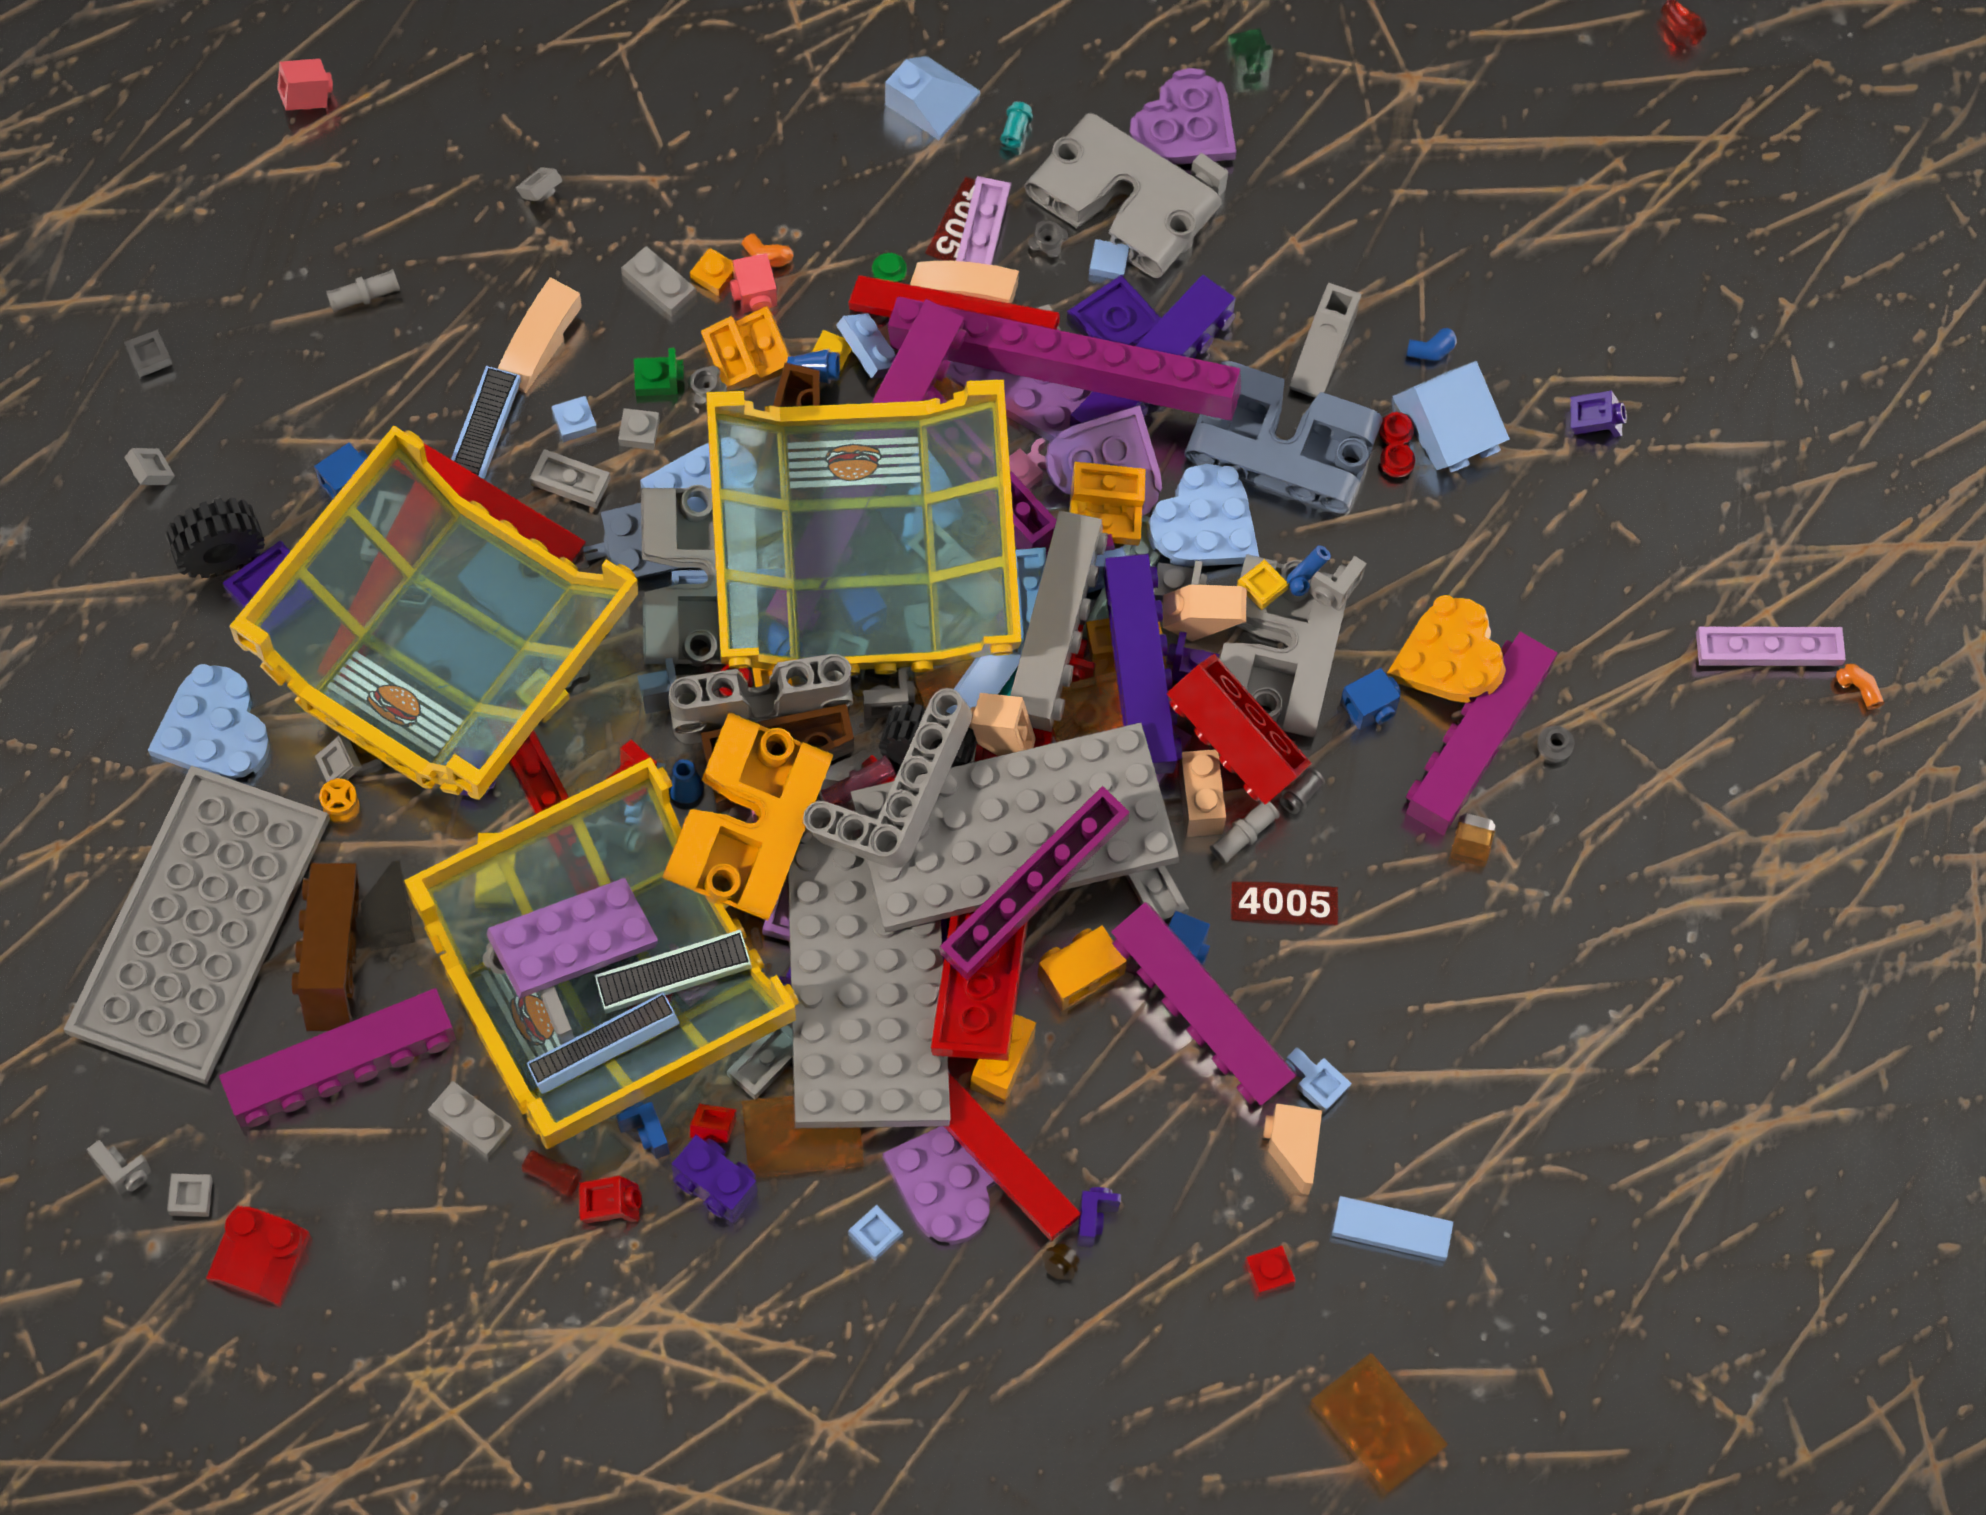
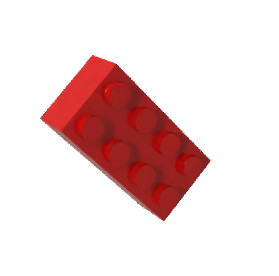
[1166,653,1312,805]

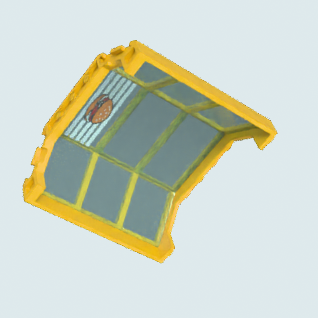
[706,380,1021,676]
[230,426,638,800]
[404,757,799,1150]

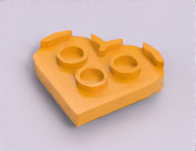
[1387,595,1506,703]

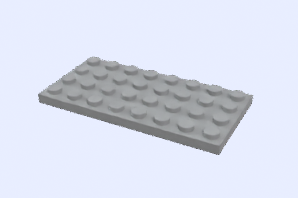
[851,723,1179,933]
[64,765,330,1085]
[788,844,950,1128]

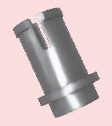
[1280,767,1325,814]

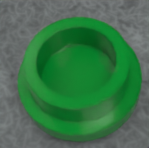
[872,253,907,283]

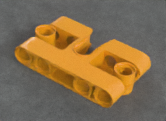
[662,712,833,921]

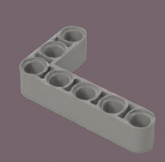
[803,688,972,868]

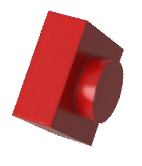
[690,1103,737,1143]
[1245,1245,1296,1297]

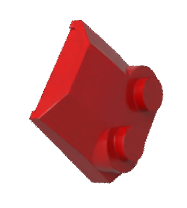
[206,1205,311,1307]

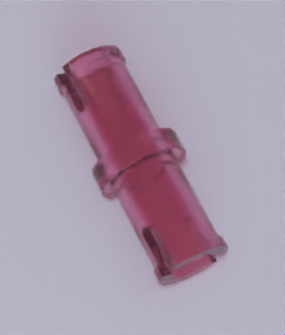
[820,755,897,806]

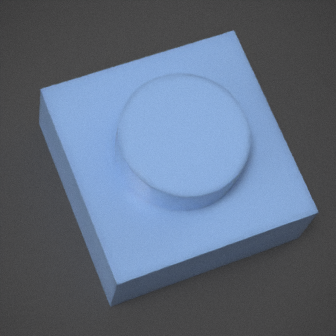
[551,396,597,442]

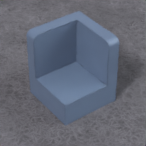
[638,658,677,714]

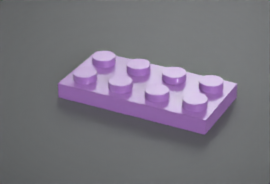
[944,361,1093,441]
[486,878,658,999]

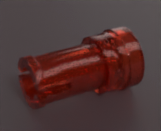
[522,1150,583,1198]

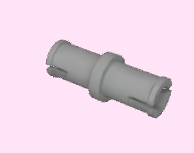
[326,269,400,313]
[1210,801,1280,864]

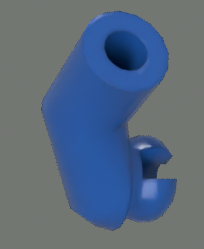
[1406,328,1457,361]
[1286,545,1331,596]

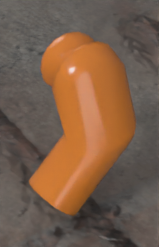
[742,233,793,268]
[1836,664,1884,710]

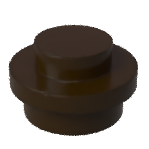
[1042,1243,1080,1280]

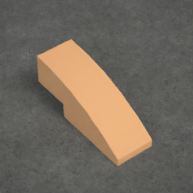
[910,261,1019,304]
[498,277,582,393]

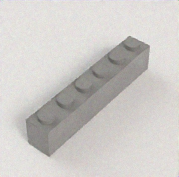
[1010,510,1108,732]

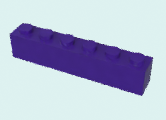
[1070,274,1236,427]
[1103,554,1182,774]

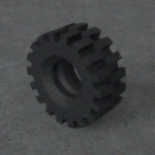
[165,498,265,578]
[879,704,977,774]

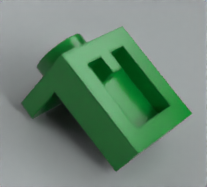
[634,347,684,396]

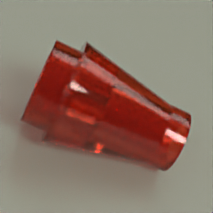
[1661,0,1708,47]

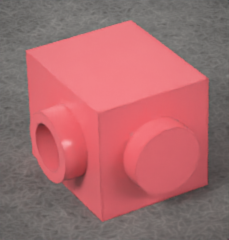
[278,59,333,111]
[730,253,777,313]

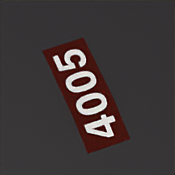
[925,177,976,261]
[1231,882,1338,925]

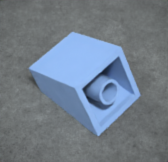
[1392,361,1510,472]

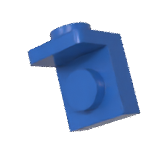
[616,1101,670,1159]

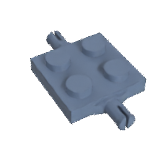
[583,503,683,579]

